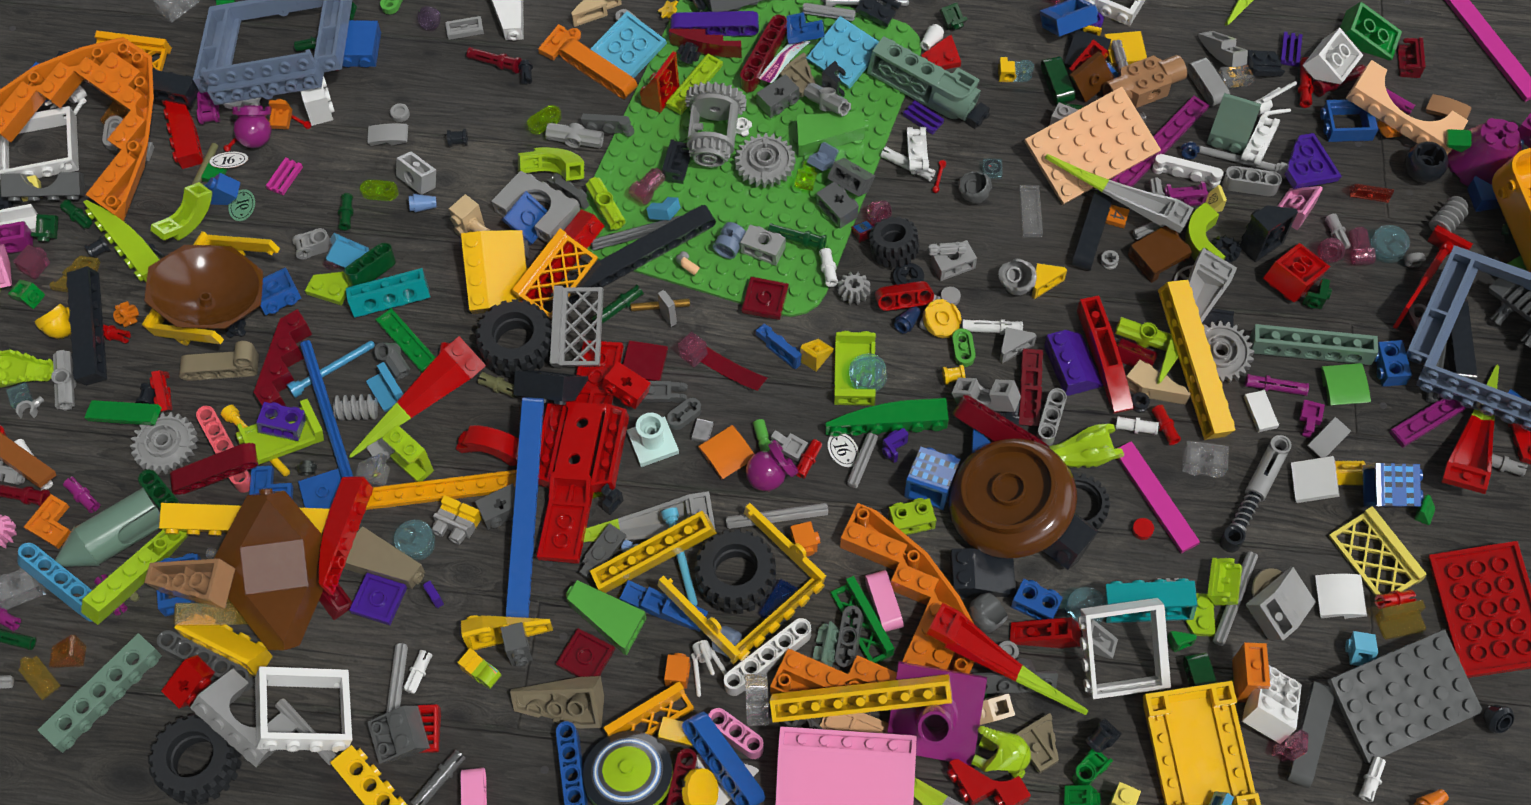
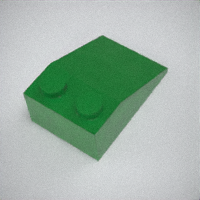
[1340,2,1402,61]

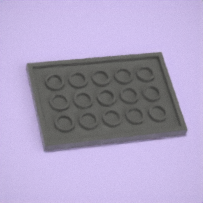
[1327,629,1483,763]

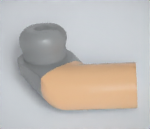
[676,251,700,276]

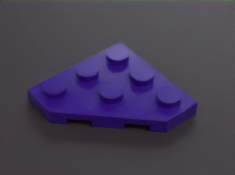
[1284,133,1342,189]

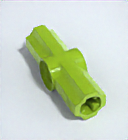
[585,177,626,230]
[1115,317,1171,351]

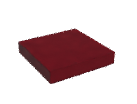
[742,277,789,320]
[623,340,668,381]
[556,628,616,677]

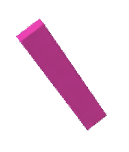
[1118,441,1200,553]

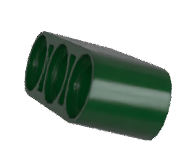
[1041,56,1075,105]
[344,243,396,287]
[138,469,181,510]
[1183,652,1217,687]

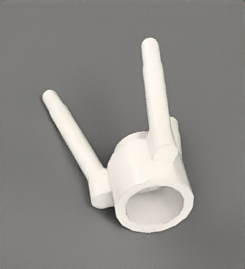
[1253,81,1297,116]
[45,85,87,125]
[691,640,727,697]

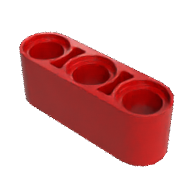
[875,281,934,311]

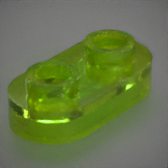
[527,105,562,134]
[360,180,399,201]

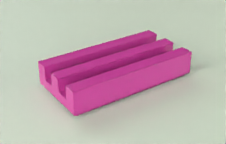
[266,157,303,195]

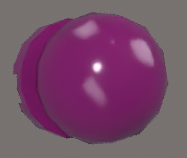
[232,105,272,149]
[745,440,798,492]

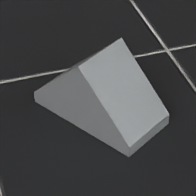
[999,327,1036,364]
[1080,619,1118,659]

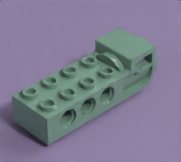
[867,36,981,121]

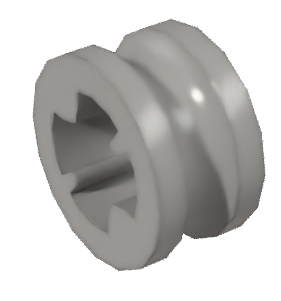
[1101,250,1119,270]

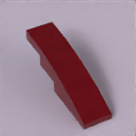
[669,29,742,58]
[1019,348,1043,427]

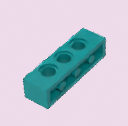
[346,268,430,318]

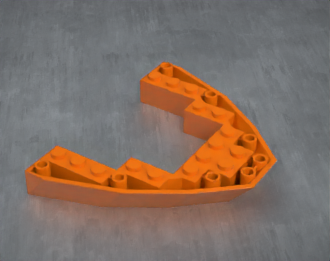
[0,37,154,222]
[770,503,974,695]

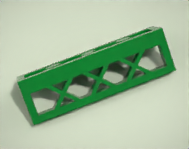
[831,576,895,664]

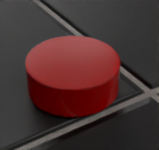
[1132,518,1154,540]

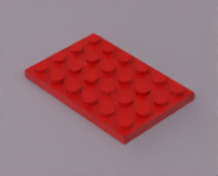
[1428,541,1531,678]

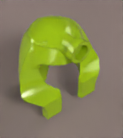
[971,726,1031,779]

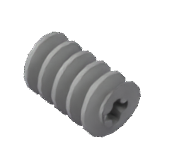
[1429,196,1468,232]
[333,394,378,420]

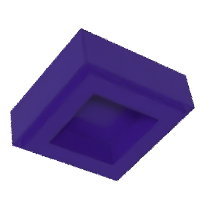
[423,581,444,608]

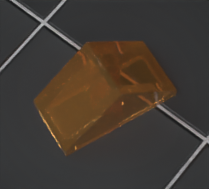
[49,635,86,668]

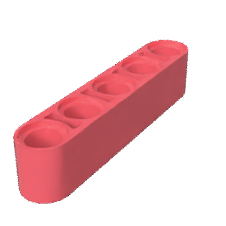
[196,406,251,493]

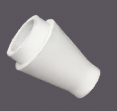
[920,24,944,50]

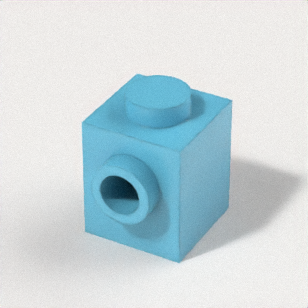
[1345,631,1378,666]

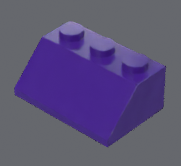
[1044,330,1103,396]

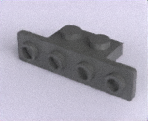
[973,658,1058,694]

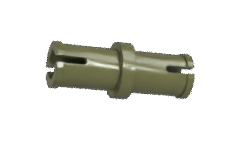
[478,372,517,398]

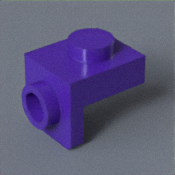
[882,428,909,463]

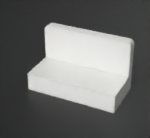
[0,204,38,232]

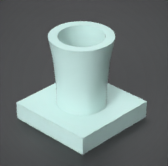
[627,413,679,467]

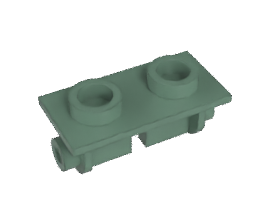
[812,621,840,667]

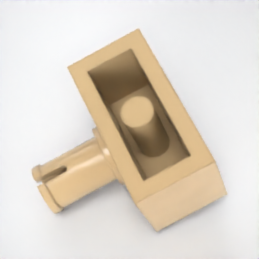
[449,194,490,237]

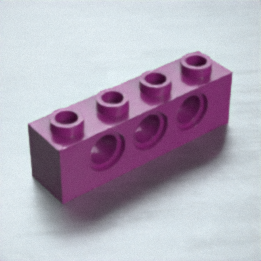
[0,221,33,254]

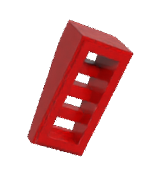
[417,705,441,753]

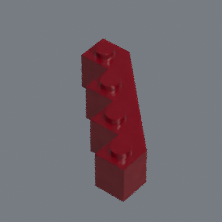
[254,309,312,407]

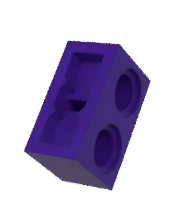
[256,402,306,441]

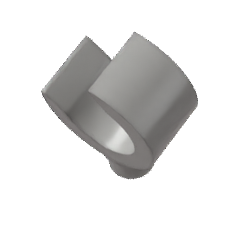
[16,396,44,419]

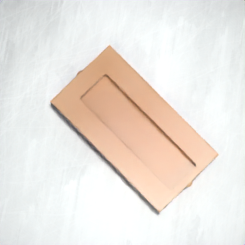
[820,713,889,734]

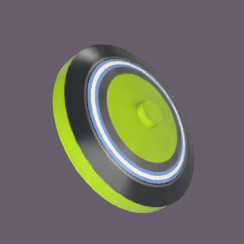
[583,731,673,805]

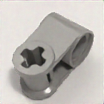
[292,228,332,259]

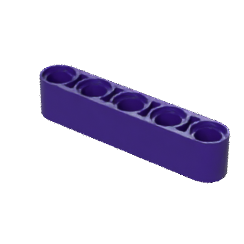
[670,11,759,36]

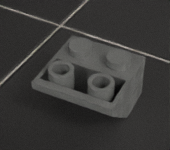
[368,706,430,764]

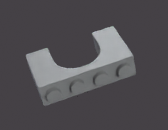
[491,171,580,243]
[190,669,298,767]

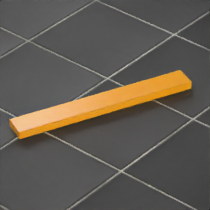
[366,470,517,510]

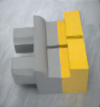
[432,495,482,545]

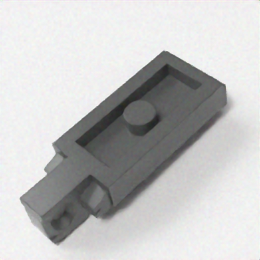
[547,173,590,210]
[580,523,627,579]

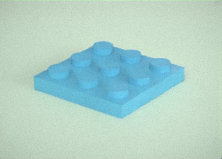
[591,11,667,78]
[807,16,879,89]

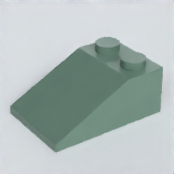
[1207,93,1261,155]

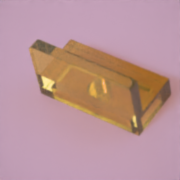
[1375,600,1426,640]

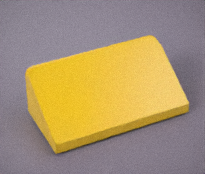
[1335,461,1366,485]
[657,717,695,748]

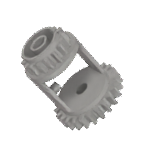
[685,81,747,167]

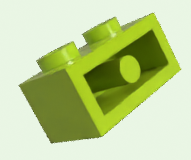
[888,498,937,535]

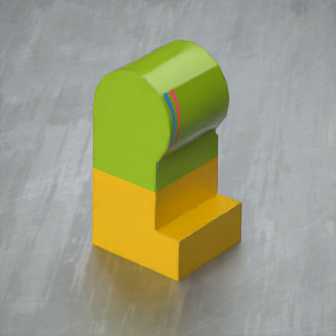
[457,648,502,689]

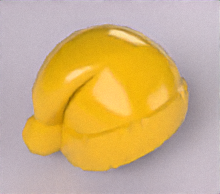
[34,304,71,339]

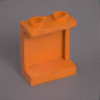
[1232,642,1270,702]

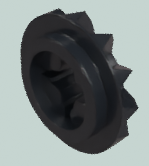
[1211,234,1241,263]
[893,263,924,285]

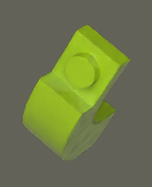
[518,147,584,181]
[150,182,212,240]
[1185,202,1225,261]

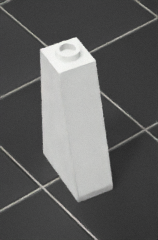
[491,0,524,41]

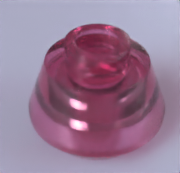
[867,201,892,225]
[1317,237,1345,263]

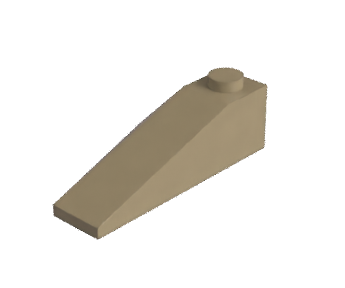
[510,676,604,729]

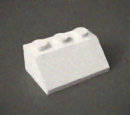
[1303,28,1363,84]

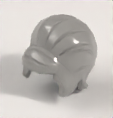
[999,258,1037,295]

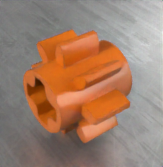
[113,301,139,327]

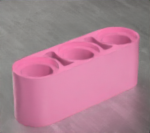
[865,570,904,632]
[709,708,764,759]
[461,768,487,805]

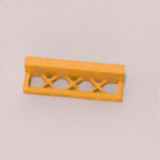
[604,681,694,737]

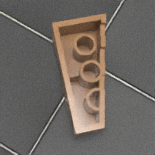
[144,559,235,609]

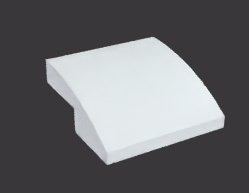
[1315,574,1367,619]

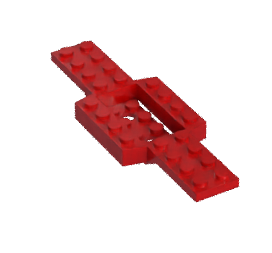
[537,340,629,563]

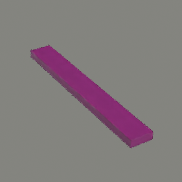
[1112,96,1209,187]

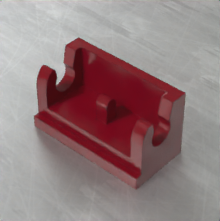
[1397,37,1426,78]

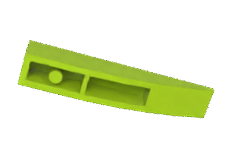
[83,200,159,282]
[81,530,189,625]

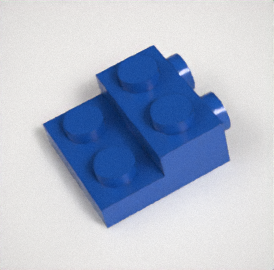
[260,267,301,315]

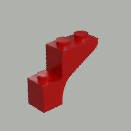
[947,759,1031,805]

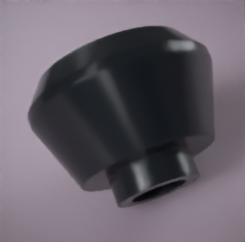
[1483,704,1514,734]

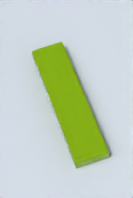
[666,54,723,115]

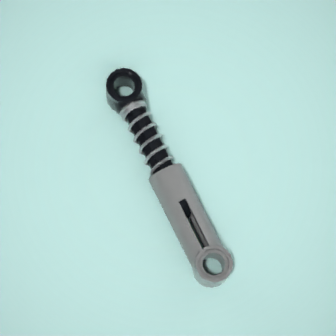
[1220,435,1292,553]

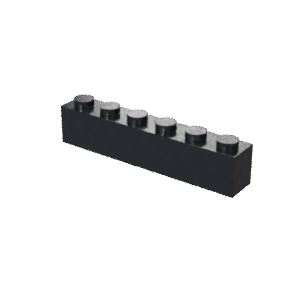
[66,266,107,386]

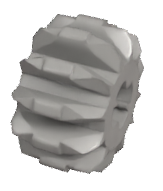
[838,272,870,305]

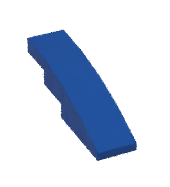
[619,580,708,631]

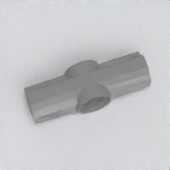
[804,83,851,116]
[545,123,604,148]
[51,350,76,411]

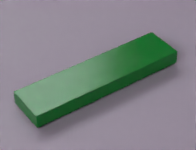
[376,308,436,373]
[84,400,162,426]

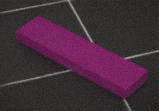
[1389,398,1467,448]

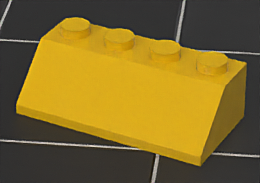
[174,613,273,677]

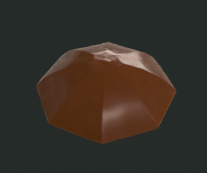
[144,245,263,329]

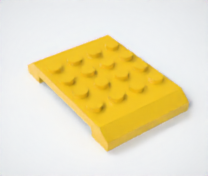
[1143,681,1261,805]

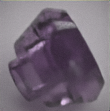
[417,6,441,31]

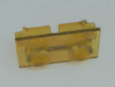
[18,656,61,700]

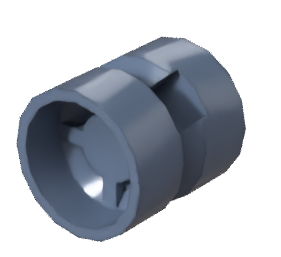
[713,222,746,259]

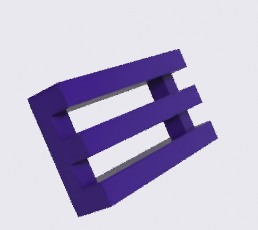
[1280,32,1303,67]
[903,100,944,135]

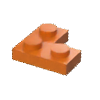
[24,494,71,549]

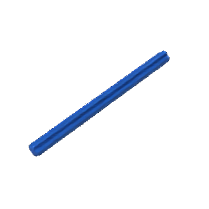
[300,340,354,477]

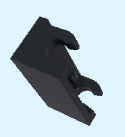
[822,61,846,97]
[662,139,691,184]

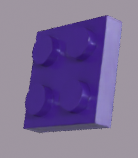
[349,573,407,626]

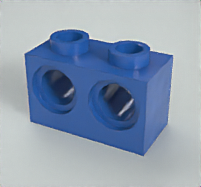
[1374,340,1412,387]
[1011,579,1063,620]

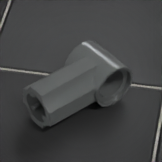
[374,342,411,380]

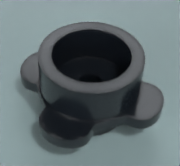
[226,319,246,338]

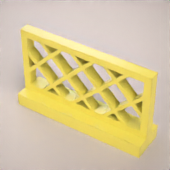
[1329,506,1427,601]

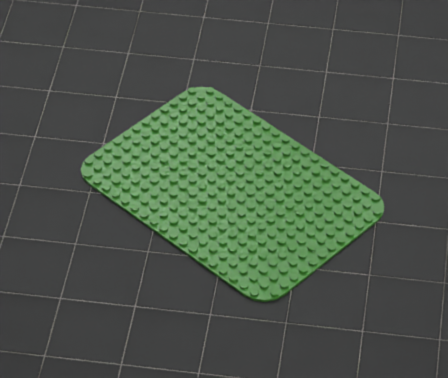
[580,0,922,317]

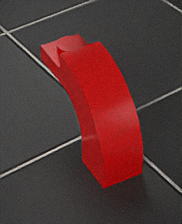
[456,425,519,466]

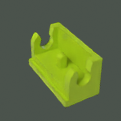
[1207,558,1242,606]

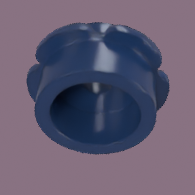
[1181,142,1200,159]

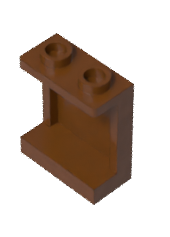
[1128,225,1192,283]

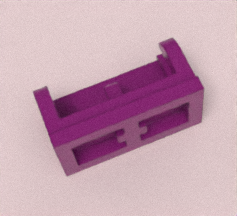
[1163,181,1209,206]

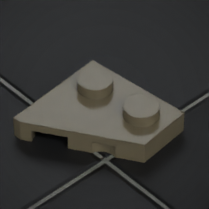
[778,52,815,98]
[1016,713,1059,774]

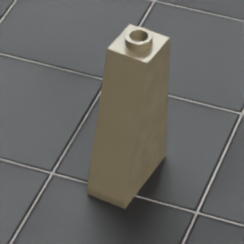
[343,526,425,589]

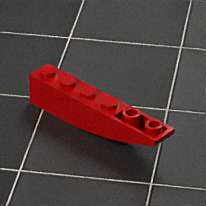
[162,101,204,169]
[521,209,605,306]
[1077,295,1134,414]
[319,476,373,595]

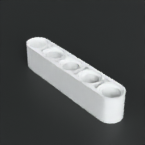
[724,618,811,696]

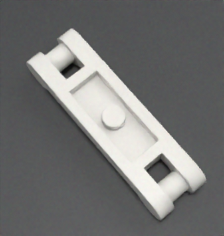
[1241,114,1280,166]
[907,127,929,171]
[1152,154,1223,188]

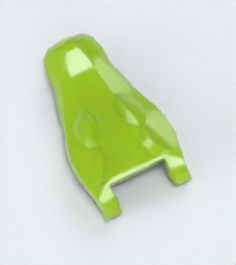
[0,349,54,388]
[1049,424,1124,468]

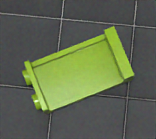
[834,331,876,406]
[235,399,324,465]

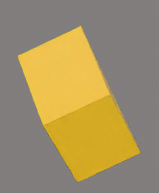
[1032,263,1067,299]
[800,339,834,372]

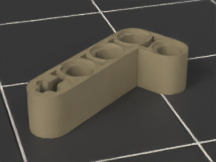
[179,341,259,381]

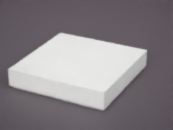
[1291,456,1340,503]

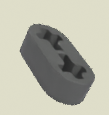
[667,398,701,430]

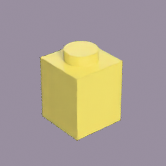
[1109,782,1141,805]

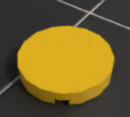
[923,299,962,338]
[682,768,719,805]

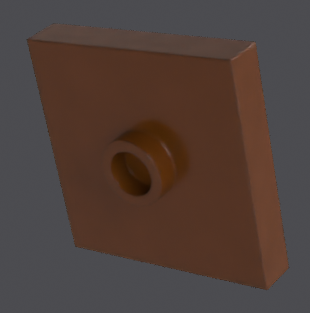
[1070,51,1114,102]

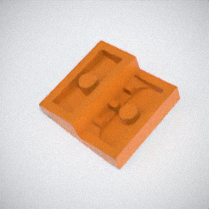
[698,425,754,480]

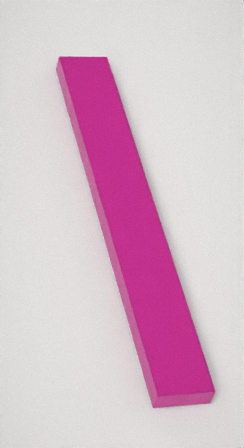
[1445,0,1531,102]

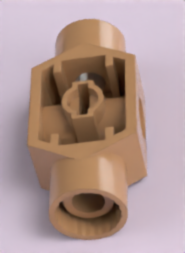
[1103,55,1187,108]

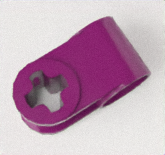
[197,91,220,125]

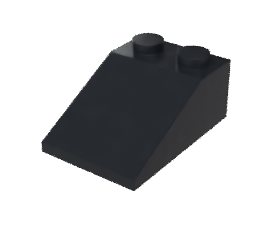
[950,548,1016,598]

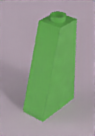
[797,112,869,156]
[566,580,647,655]

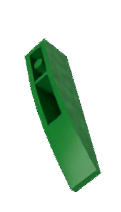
[825,398,949,437]

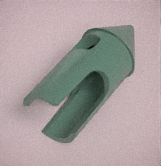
[55,488,160,567]

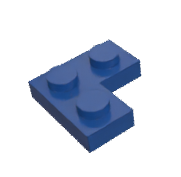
[786,12,825,44]
[249,465,293,500]

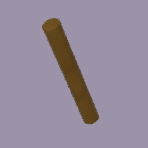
[631,299,690,311]

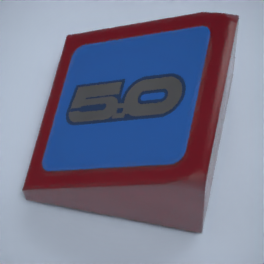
[851,220,875,243]

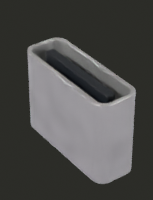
[692,419,713,443]

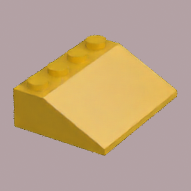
[461,230,527,314]

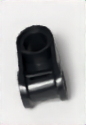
[1086,718,1122,753]

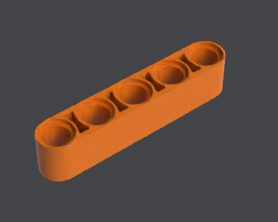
[559,39,638,99]

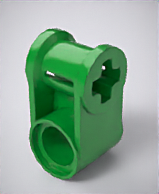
[1072,749,1114,785]

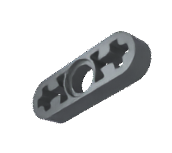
[835,606,863,669]

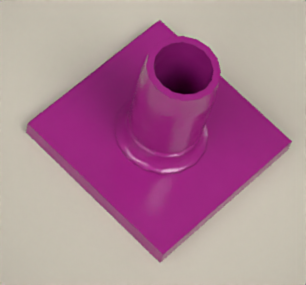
[887,661,987,766]

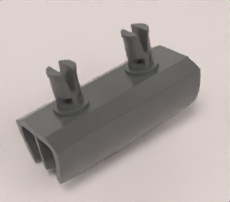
[1489,278,1531,348]

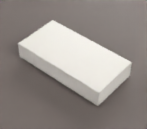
[1244,390,1279,432]

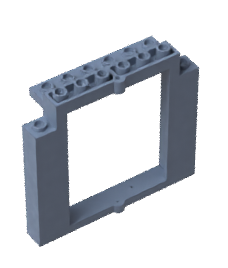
[193,0,352,105]
[1406,245,1531,431]

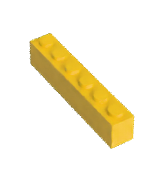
[590,511,717,593]

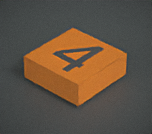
[1106,205,1130,229]

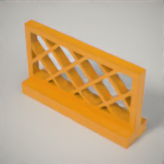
[95,31,172,71]
[512,228,598,319]

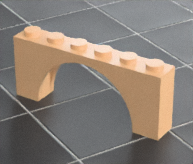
[1346,60,1468,155]

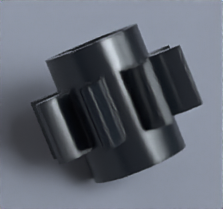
[677,42,701,64]

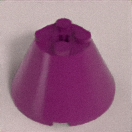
[1448,118,1522,187]

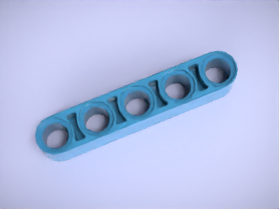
[17,543,93,622]

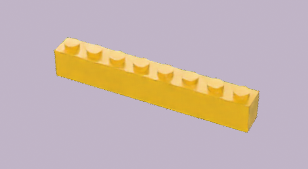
[1158,280,1235,440]
[159,503,330,536]
[770,674,952,722]

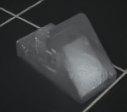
[355,453,390,485]

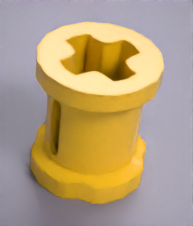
[942,365,965,385]

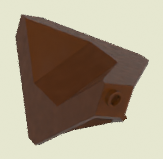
[214,488,323,650]

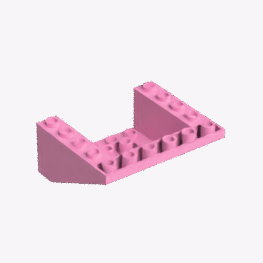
[776,727,917,805]

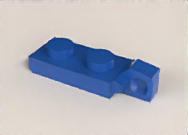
[756,324,802,369]

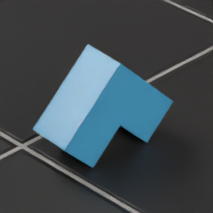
[647,197,681,220]

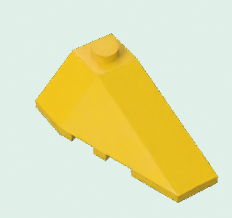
[461,615,553,650]

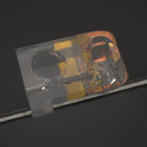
[1218,65,1255,89]

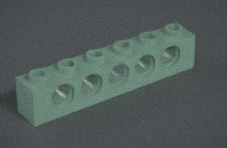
[1250,324,1378,365]
[38,633,162,753]

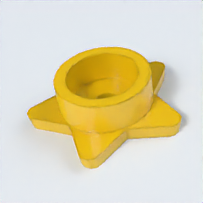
[658,0,678,19]

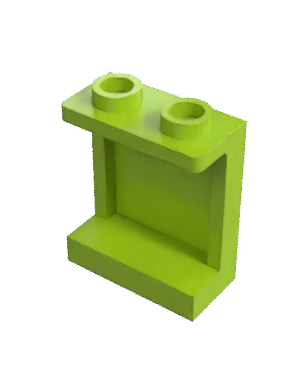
[383,425,434,482]

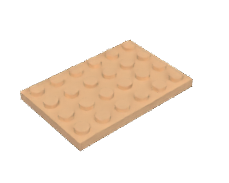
[1024,87,1161,205]

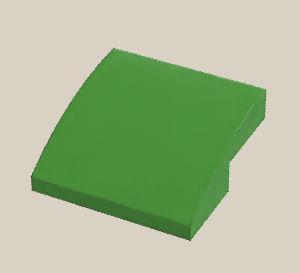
[1321,363,1371,406]

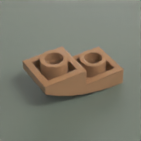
[1426,94,1471,119]

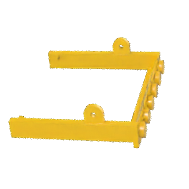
[142,231,280,346]
[658,503,826,664]

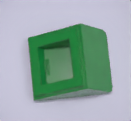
[1446,129,1471,153]
[1414,494,1435,525]
[1167,631,1197,652]

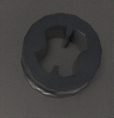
[1132,392,1150,413]

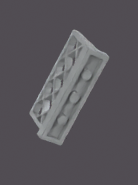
[550,286,604,368]

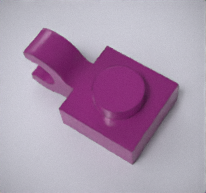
[1299,399,1325,438]

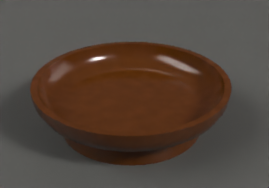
[949,438,1077,558]

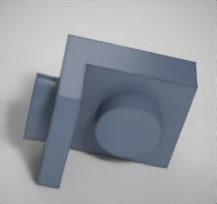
[807,142,839,171]

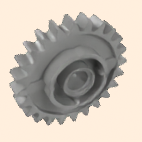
[735,133,796,188]
[1203,321,1254,384]
[130,412,199,475]

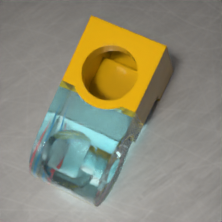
[998,57,1034,82]

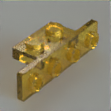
[174,599,248,625]

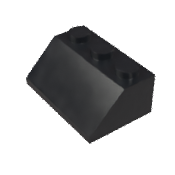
[1240,205,1298,262]
[514,370,588,405]
[1043,513,1099,570]

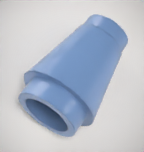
[409,194,437,213]

